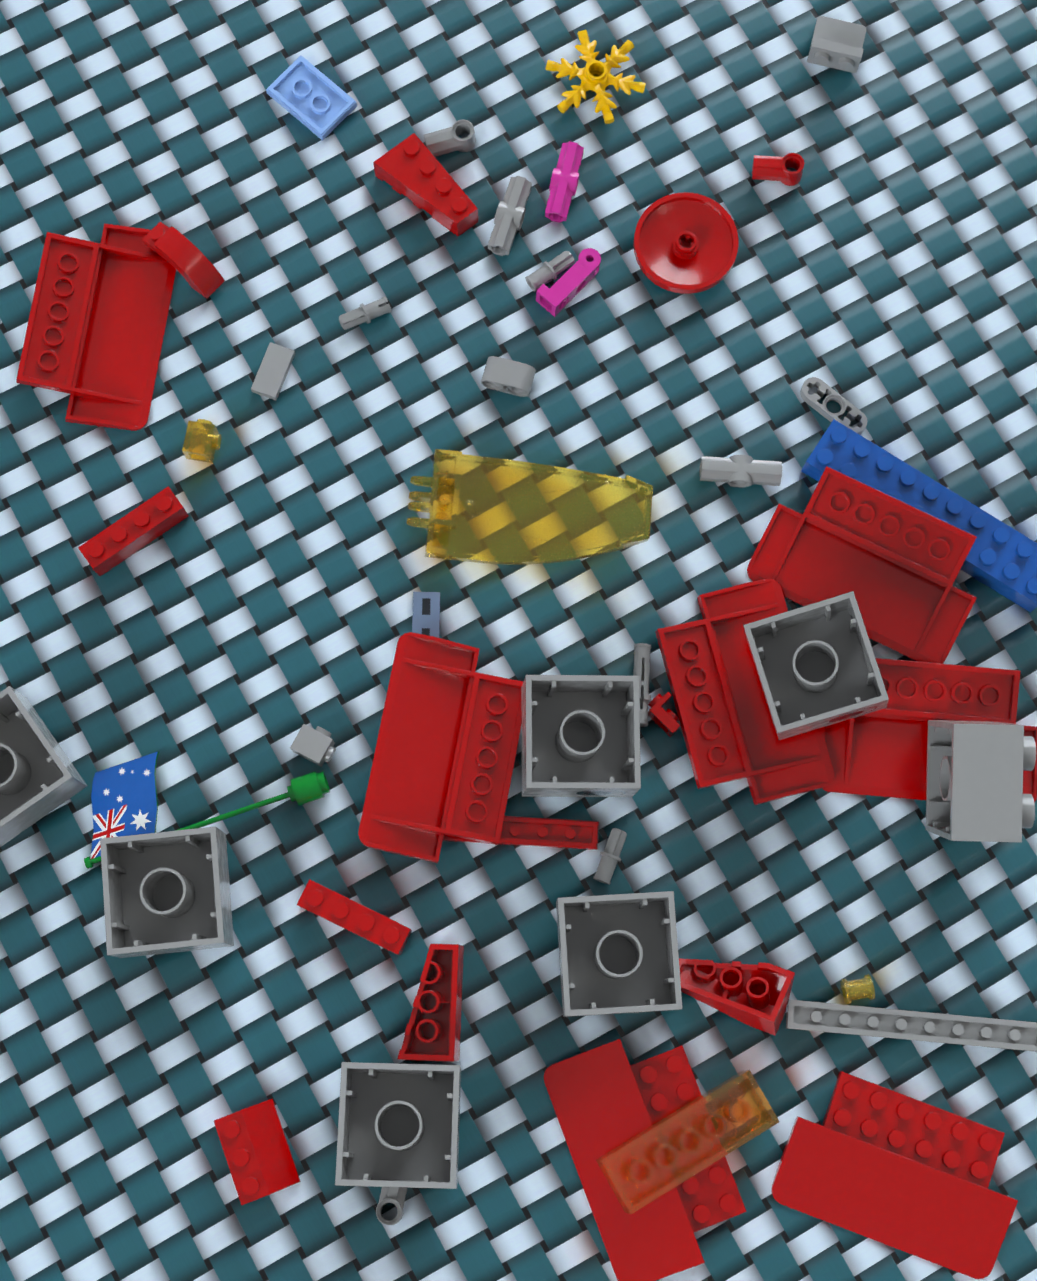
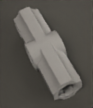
[488,176,532,256]
[699,455,782,487]

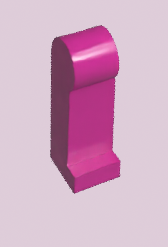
[536,248,601,317]

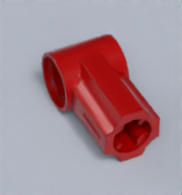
[752,153,804,186]

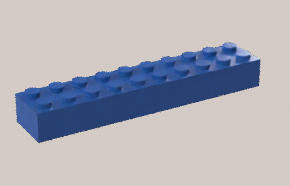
[801,419,1037,612]

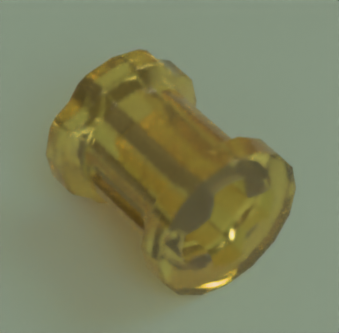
[840,974,875,1004]

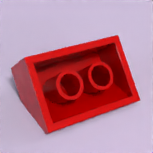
[214,1098,301,1205]

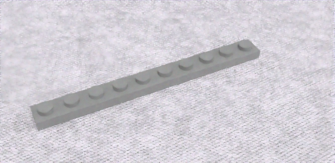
[786,1000,1037,1052]

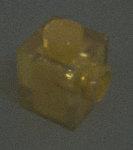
[182,419,221,463]

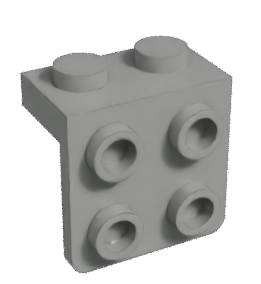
[807,16,866,73]

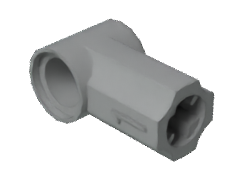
[424,119,476,157]
[376,1187,407,1225]

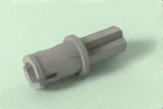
[525,251,575,291]
[339,297,391,330]
[593,828,627,885]

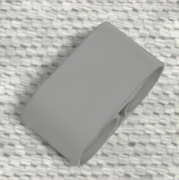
[481,356,536,397]

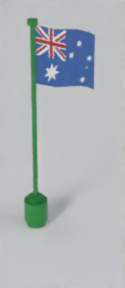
[84,752,330,869]

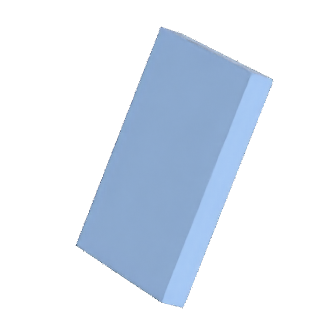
[266,55,357,141]

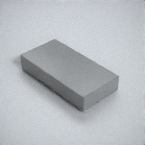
[251,342,295,400]

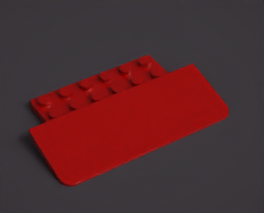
[16,223,176,431]
[747,466,977,664]
[655,579,834,805]
[358,632,523,863]
[821,658,1037,803]
[544,1039,747,1281]
[771,1071,1018,1279]

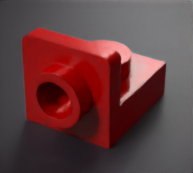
[648,692,681,738]

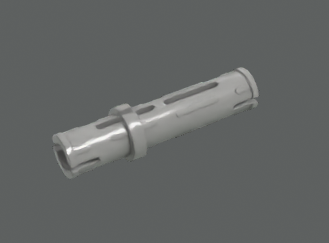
[633,643,651,727]

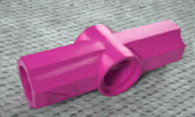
[545,141,584,223]

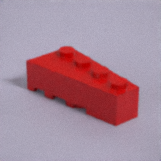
[373,133,478,236]
[397,944,464,1062]

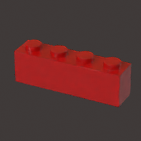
[78,486,189,577]
[297,879,412,956]

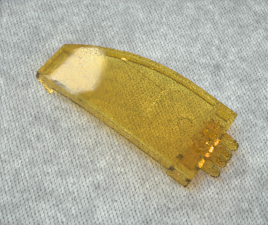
[407,449,653,565]

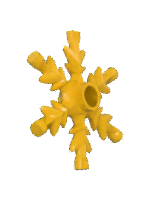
[546,30,646,124]

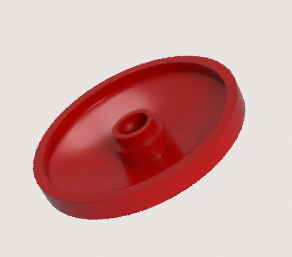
[634,192,739,294]

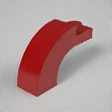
[142,222,225,298]

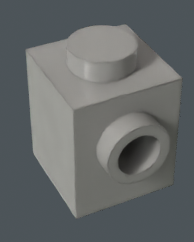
[290,724,336,767]

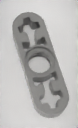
[800,377,867,435]

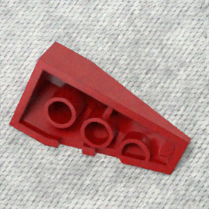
[679,958,795,1036]

